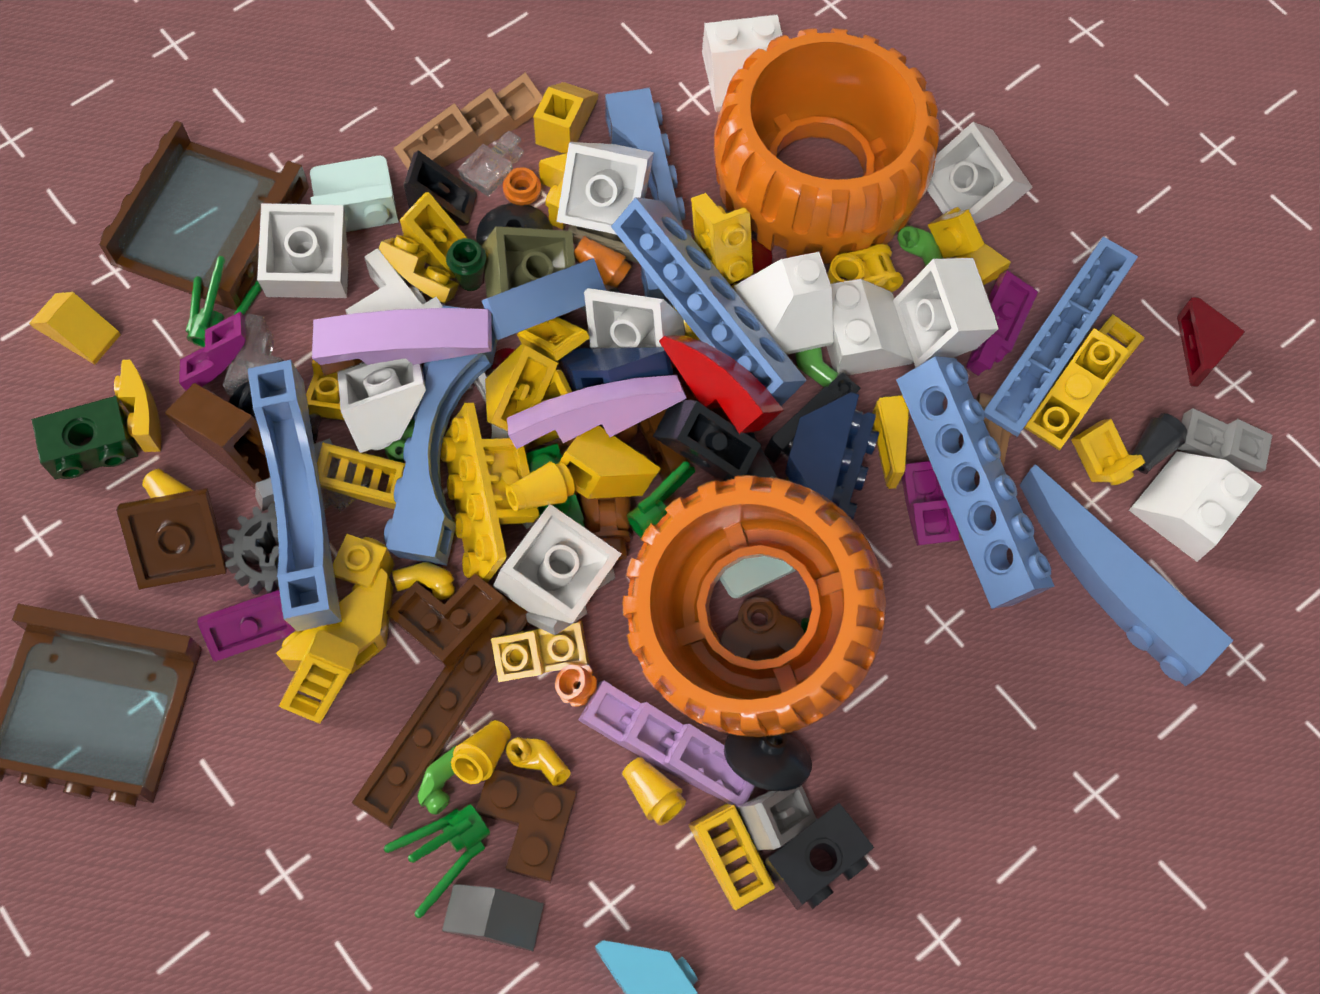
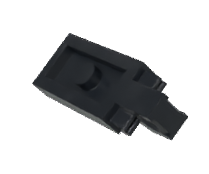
[764,372,861,463]

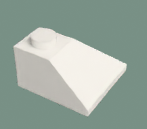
[556,142,654,235]
[733,252,834,355]
[493,505,621,624]

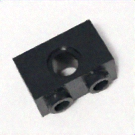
[653,400,761,480]
[764,803,875,910]

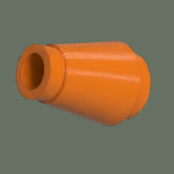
[574,235,632,288]

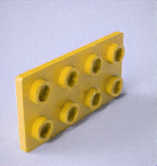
[440,402,539,583]

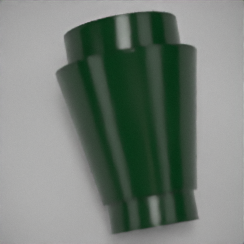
[446,238,486,291]

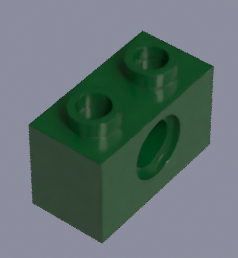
[31,396,138,480]

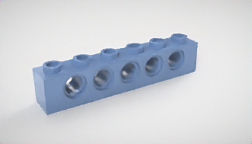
[611,197,807,406]
[896,356,1055,609]

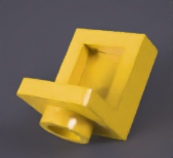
[928,207,985,259]
[1071,419,1145,485]
[333,534,395,588]

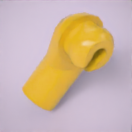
[392,562,455,600]
[506,737,571,786]

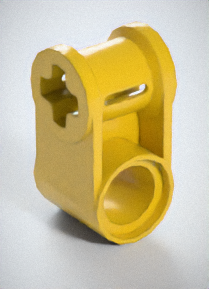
[827,244,904,292]

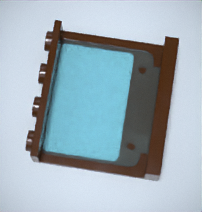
[99,121,309,311]
[0,603,202,808]

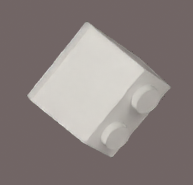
[702,15,782,112]
[927,122,1032,224]
[257,203,348,298]
[893,258,999,368]
[826,279,913,378]
[584,288,685,369]
[338,358,426,453]
[1129,451,1262,562]

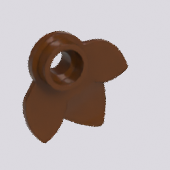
[721,597,804,661]

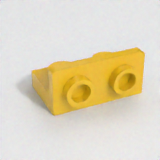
[691,193,753,284]

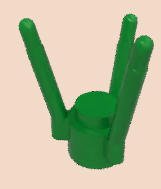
[185,256,261,347]
[627,461,695,538]
[384,804,490,918]

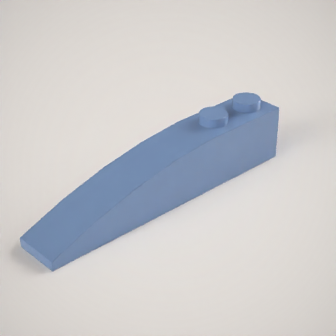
[984,237,1138,437]
[1019,464,1234,686]

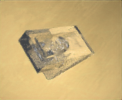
[223,313,284,398]

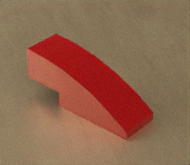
[659,335,784,434]

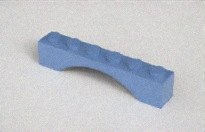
[605,88,692,306]
[384,305,498,566]
[248,360,342,631]

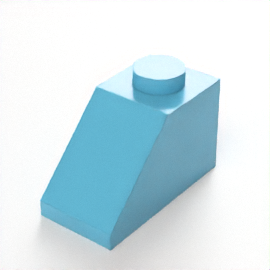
[595,940,699,994]

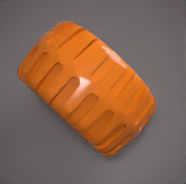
[714,28,940,264]
[622,475,886,737]

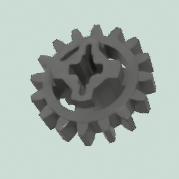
[223,503,279,595]

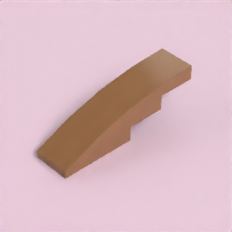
[394,72,543,169]

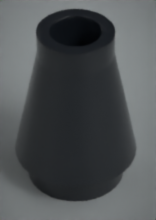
[1131,413,1188,474]

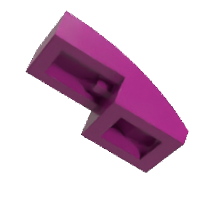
[179,312,246,391]
[902,461,960,546]

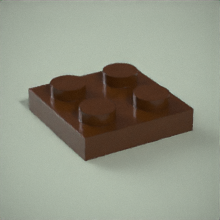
[116,488,228,590]

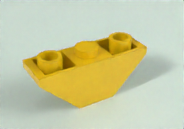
[1025,328,1129,451]
[276,568,393,674]

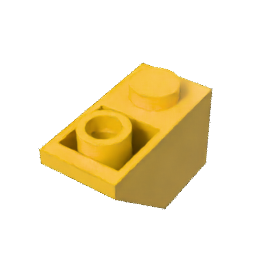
[533,82,598,154]
[559,425,661,499]

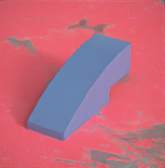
[482,258,606,340]

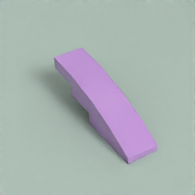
[312,308,492,365]
[507,375,687,449]
[578,680,755,807]

